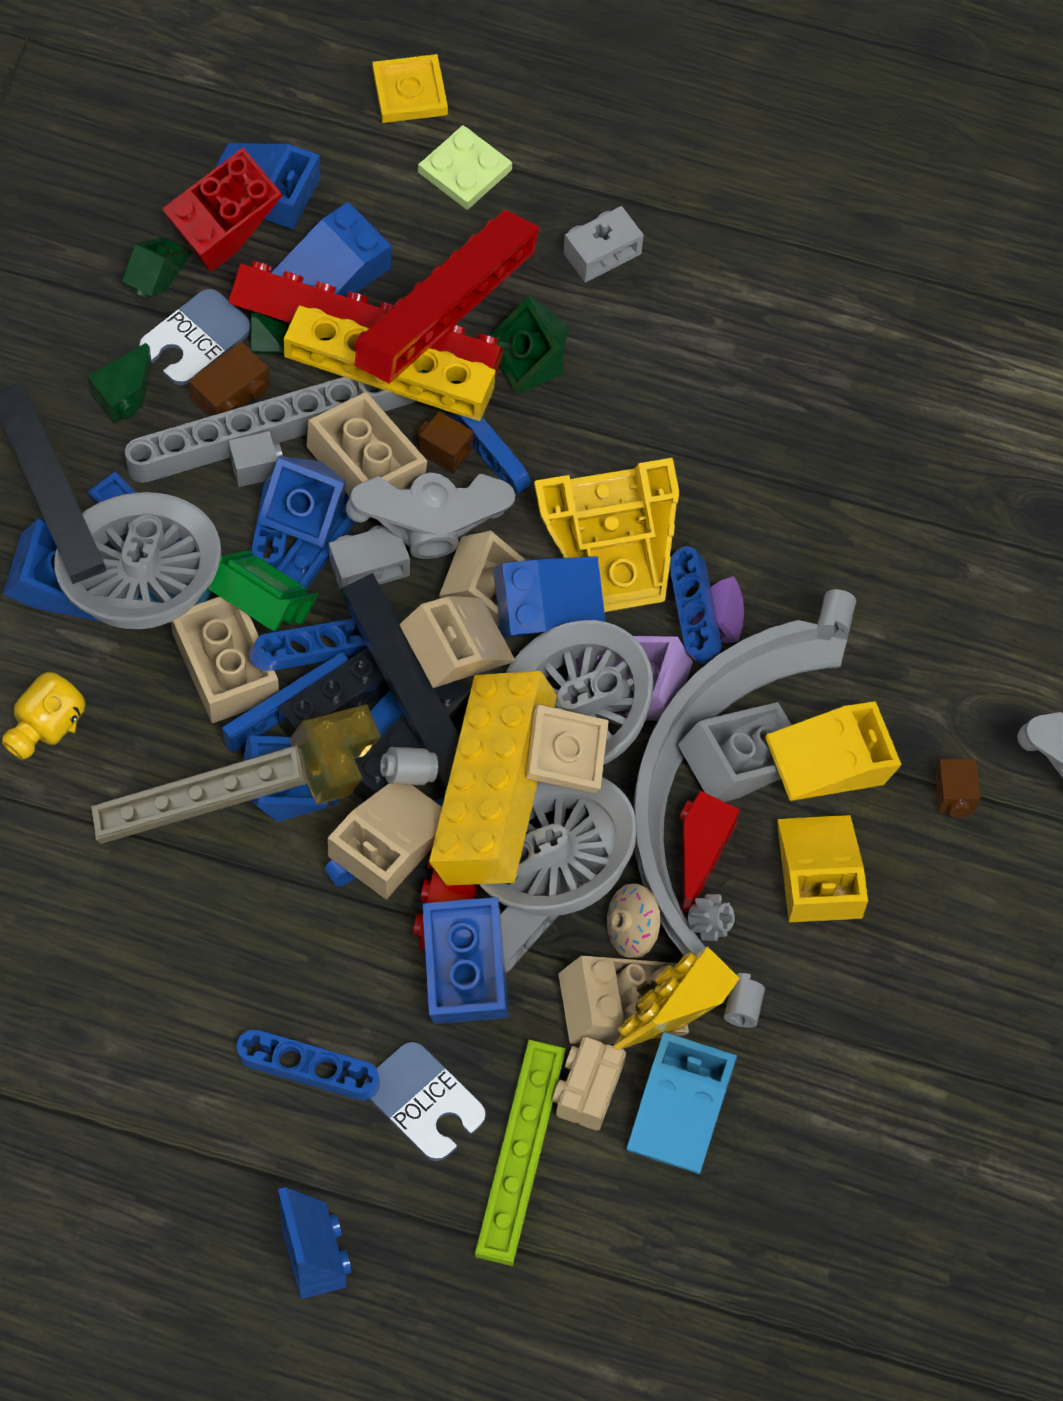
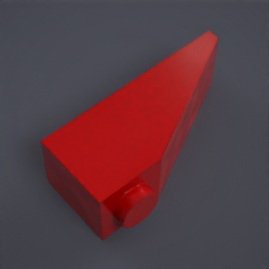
[679,791,740,913]

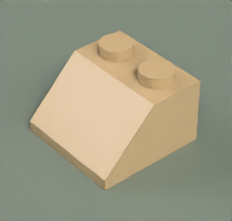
[439,531,526,626]

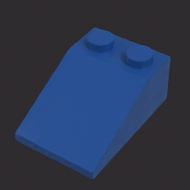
[271,202,391,297]
[3,519,101,622]
[493,556,606,638]
[423,897,509,1024]
[278,1187,352,1299]

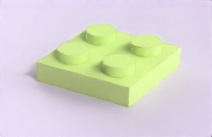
[418,125,512,210]

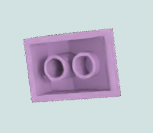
[566,636,693,721]

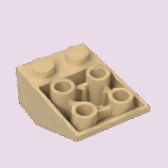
[399,596,515,688]
[328,784,442,900]
[558,956,689,1045]

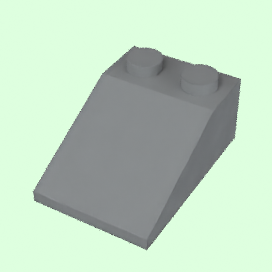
[678,702,791,802]

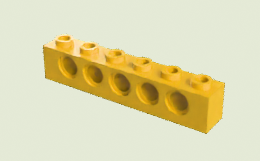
[284,305,495,422]

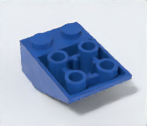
[215,143,320,230]

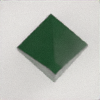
[251,313,287,354]

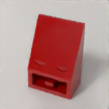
[162,148,283,273]

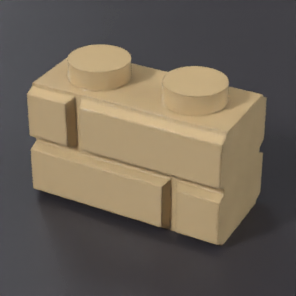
[552,1037,626,1131]

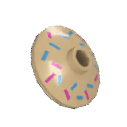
[607,883,660,958]

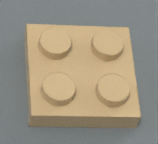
[525,705,609,794]

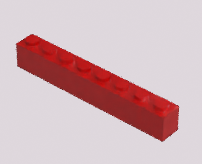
[354,210,539,384]
[228,260,505,378]

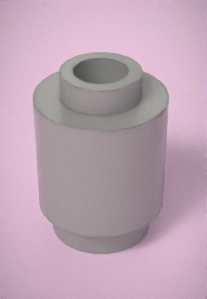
[380,747,438,785]

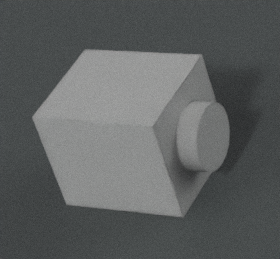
[229,431,283,487]

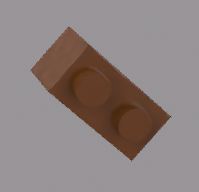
[189,342,270,417]

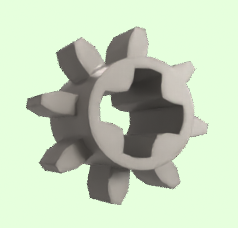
[688,894,735,941]

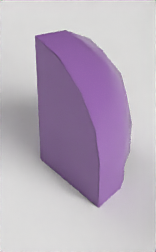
[692,576,744,643]

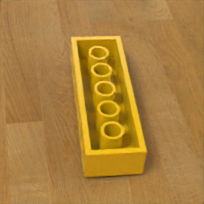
[429,671,557,885]

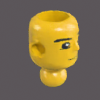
[2,672,85,760]

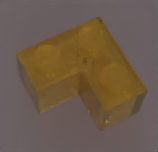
[289,704,381,805]

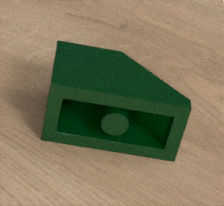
[122,237,192,297]
[88,343,152,424]

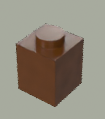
[417,411,474,474]
[935,759,980,818]

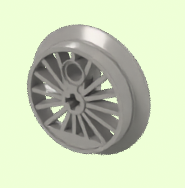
[54,492,221,629]
[506,620,653,765]
[479,777,637,916]

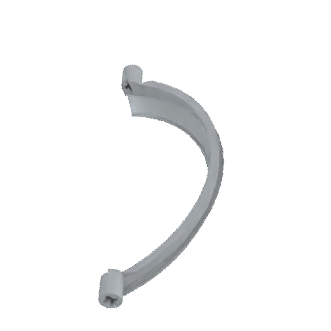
[633,589,856,1028]

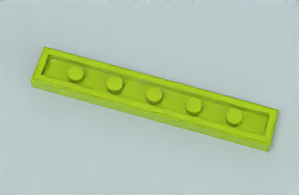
[475,1040,566,1266]

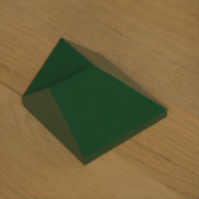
[489,296,570,393]

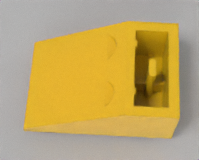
[765,701,902,801]
[777,815,868,922]
[613,946,740,1051]

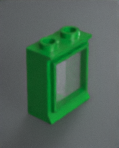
[207,550,319,632]

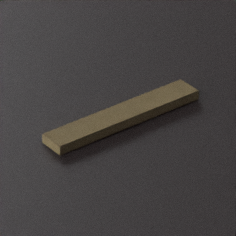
[91,746,307,844]

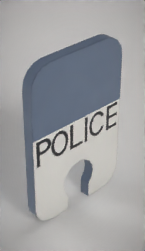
[140,289,251,385]
[364,1042,485,1161]

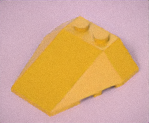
[534,458,679,613]

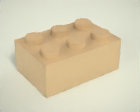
[307,392,427,497]
[171,597,279,723]

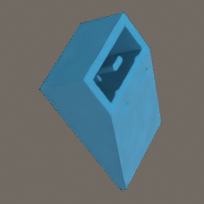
[626,1032,737,1174]

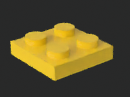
[372,54,448,123]

